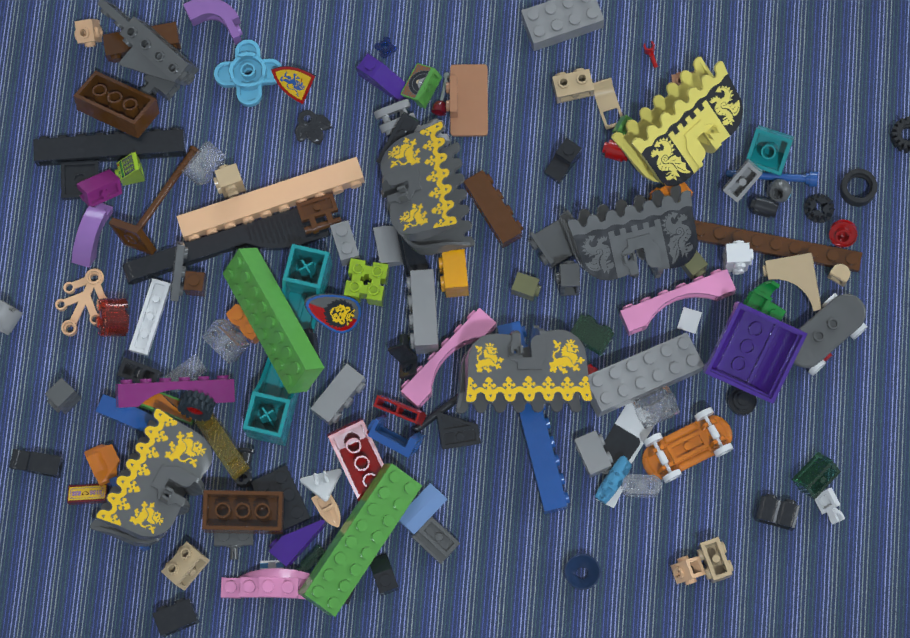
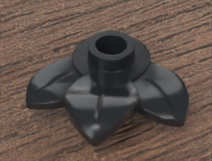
[295,110,332,145]

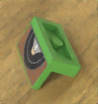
[401,63,442,109]

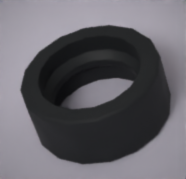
[840,168,878,207]

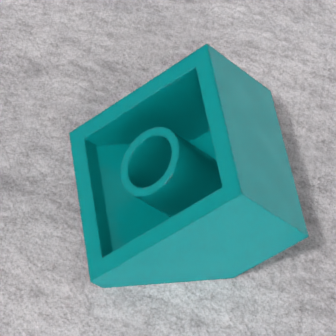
[746,125,795,176]

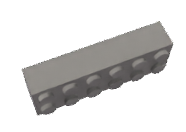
[588,333,704,417]

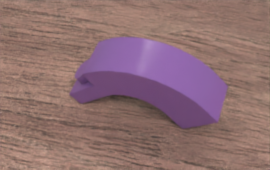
[183,0,243,45]
[71,203,113,268]

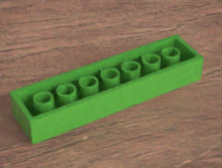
[222,248,324,394]
[298,463,422,617]

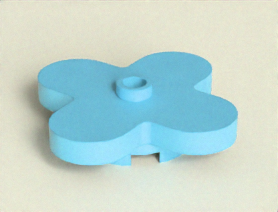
[214,40,282,107]

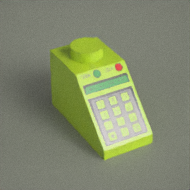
[115,152,145,186]

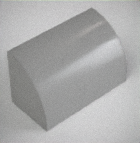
[373,226,403,267]

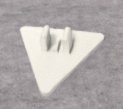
[300,469,342,502]

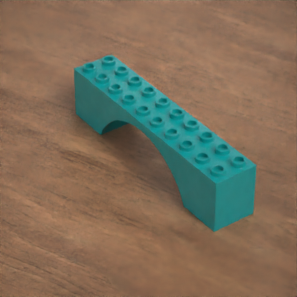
[243,244,333,446]

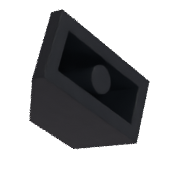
[370,553,399,596]

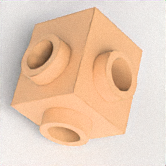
[74,19,103,47]
[671,555,706,585]

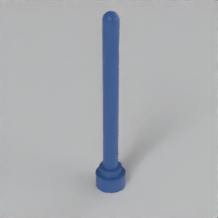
[726,170,818,187]

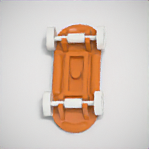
[642,407,734,483]

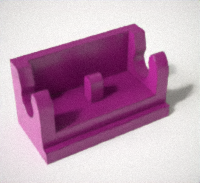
[77,169,122,207]

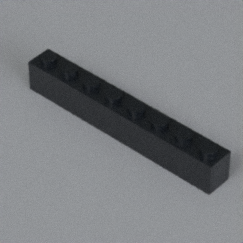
[33,127,186,166]

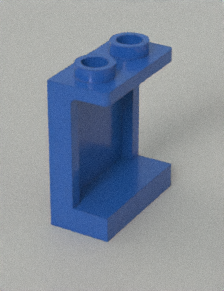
[368,414,425,458]

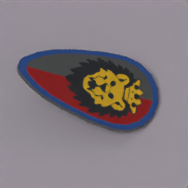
[304,294,361,333]

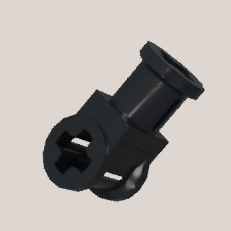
[233,448,255,488]

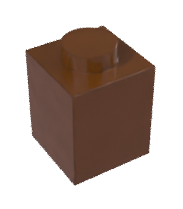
[183,271,207,297]

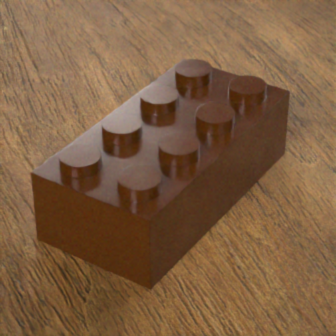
[73,71,160,138]
[202,490,284,534]

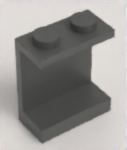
[529,210,574,269]

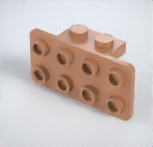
[446,64,488,137]

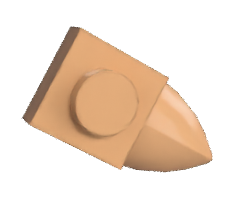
[311,495,340,528]

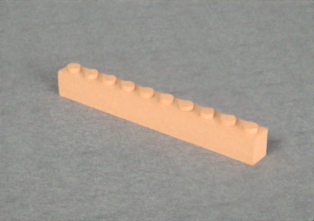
[176,157,365,242]

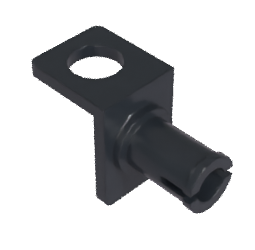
[388,334,418,379]

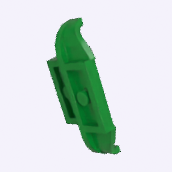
[743,280,786,321]

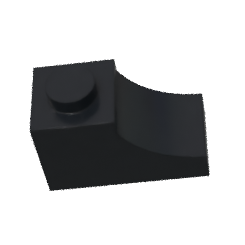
[544,138,582,184]

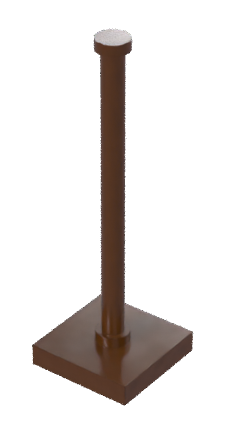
[109,145,200,255]

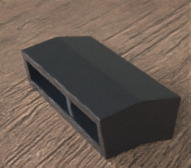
[397,233,428,279]

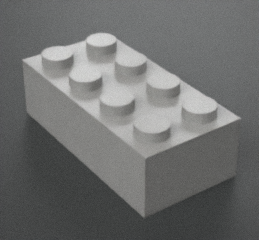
[521,0,604,51]
[407,269,439,354]

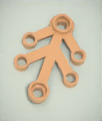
[55,268,110,337]

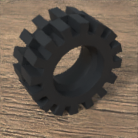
[890,116,910,153]

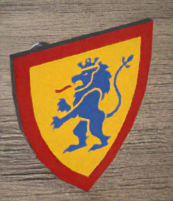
[271,66,316,104]

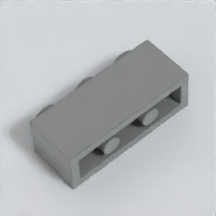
[310,364,366,426]

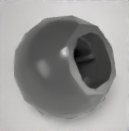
[768,179,792,203]

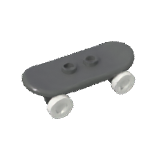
[794,293,868,376]

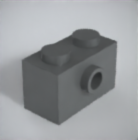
[556,261,580,296]
[45,377,82,415]

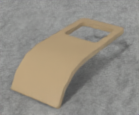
[593,78,623,130]

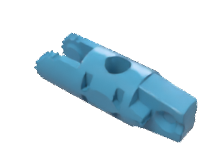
[595,456,632,504]

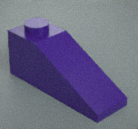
[357,53,409,102]
[269,520,327,569]

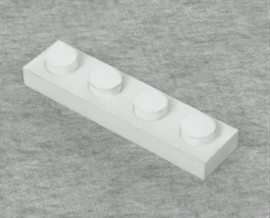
[129,278,171,356]

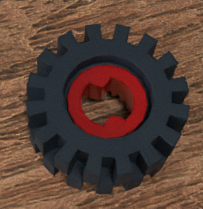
[177,390,216,422]

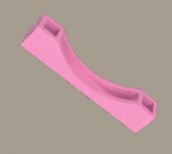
[620,269,736,336]
[401,308,497,410]

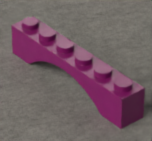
[115,375,235,408]

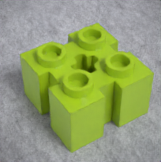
[344,258,390,307]

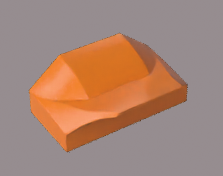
[84,444,120,486]

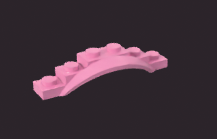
[220,568,310,600]

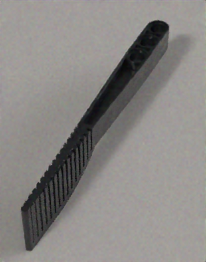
[122,207,331,285]

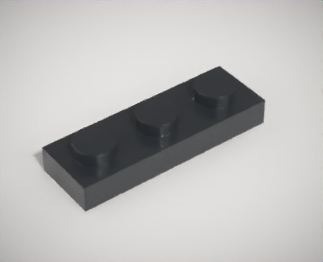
[376,112,420,164]

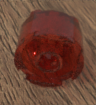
[95,298,129,337]

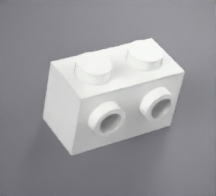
[723,240,753,275]

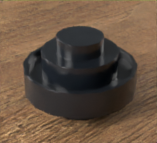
[728,388,757,416]

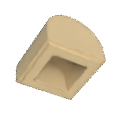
[828,264,850,287]

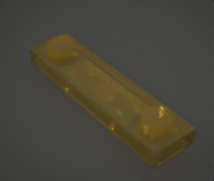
[195,413,250,480]

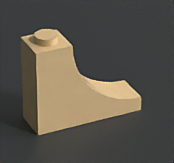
[763,253,822,311]

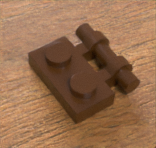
[296,193,342,235]

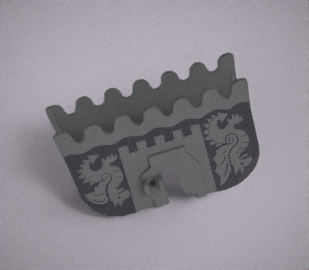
[559,185,698,281]

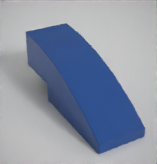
[96,394,158,433]

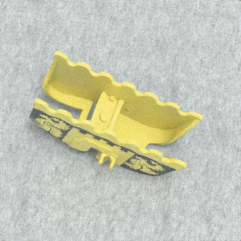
[611,57,743,186]

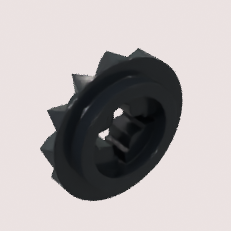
[804,193,835,223]

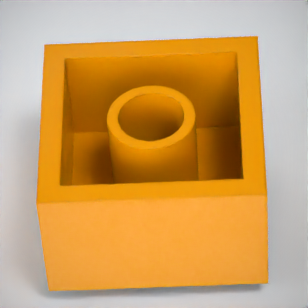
[438,249,469,298]

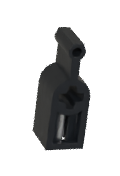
[9,449,64,478]

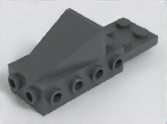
[97,0,199,86]

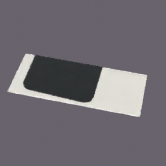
[603,402,659,475]

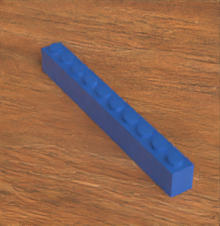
[497,321,570,515]

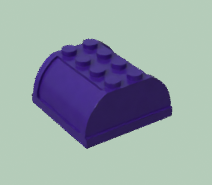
[703,301,808,404]

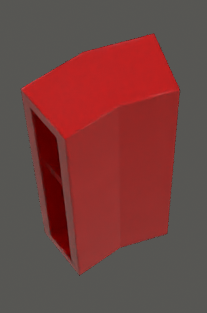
[373,395,426,426]

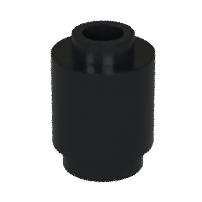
[750,195,779,218]

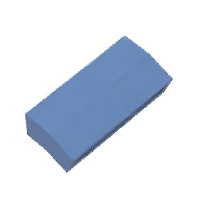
[399,483,448,535]

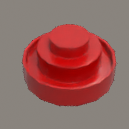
[829,219,858,248]

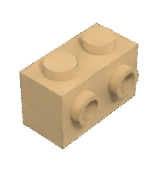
[552,68,594,104]
[213,163,246,199]
[697,537,734,583]
[161,541,210,591]

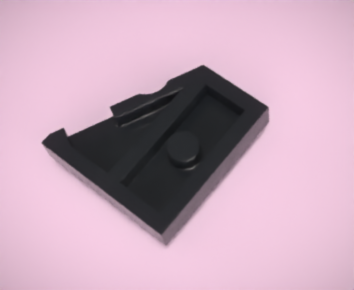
[437,412,481,450]

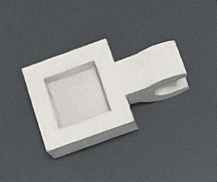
[813,487,845,524]

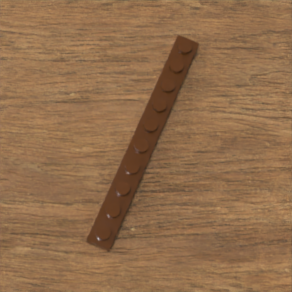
[694,220,862,272]

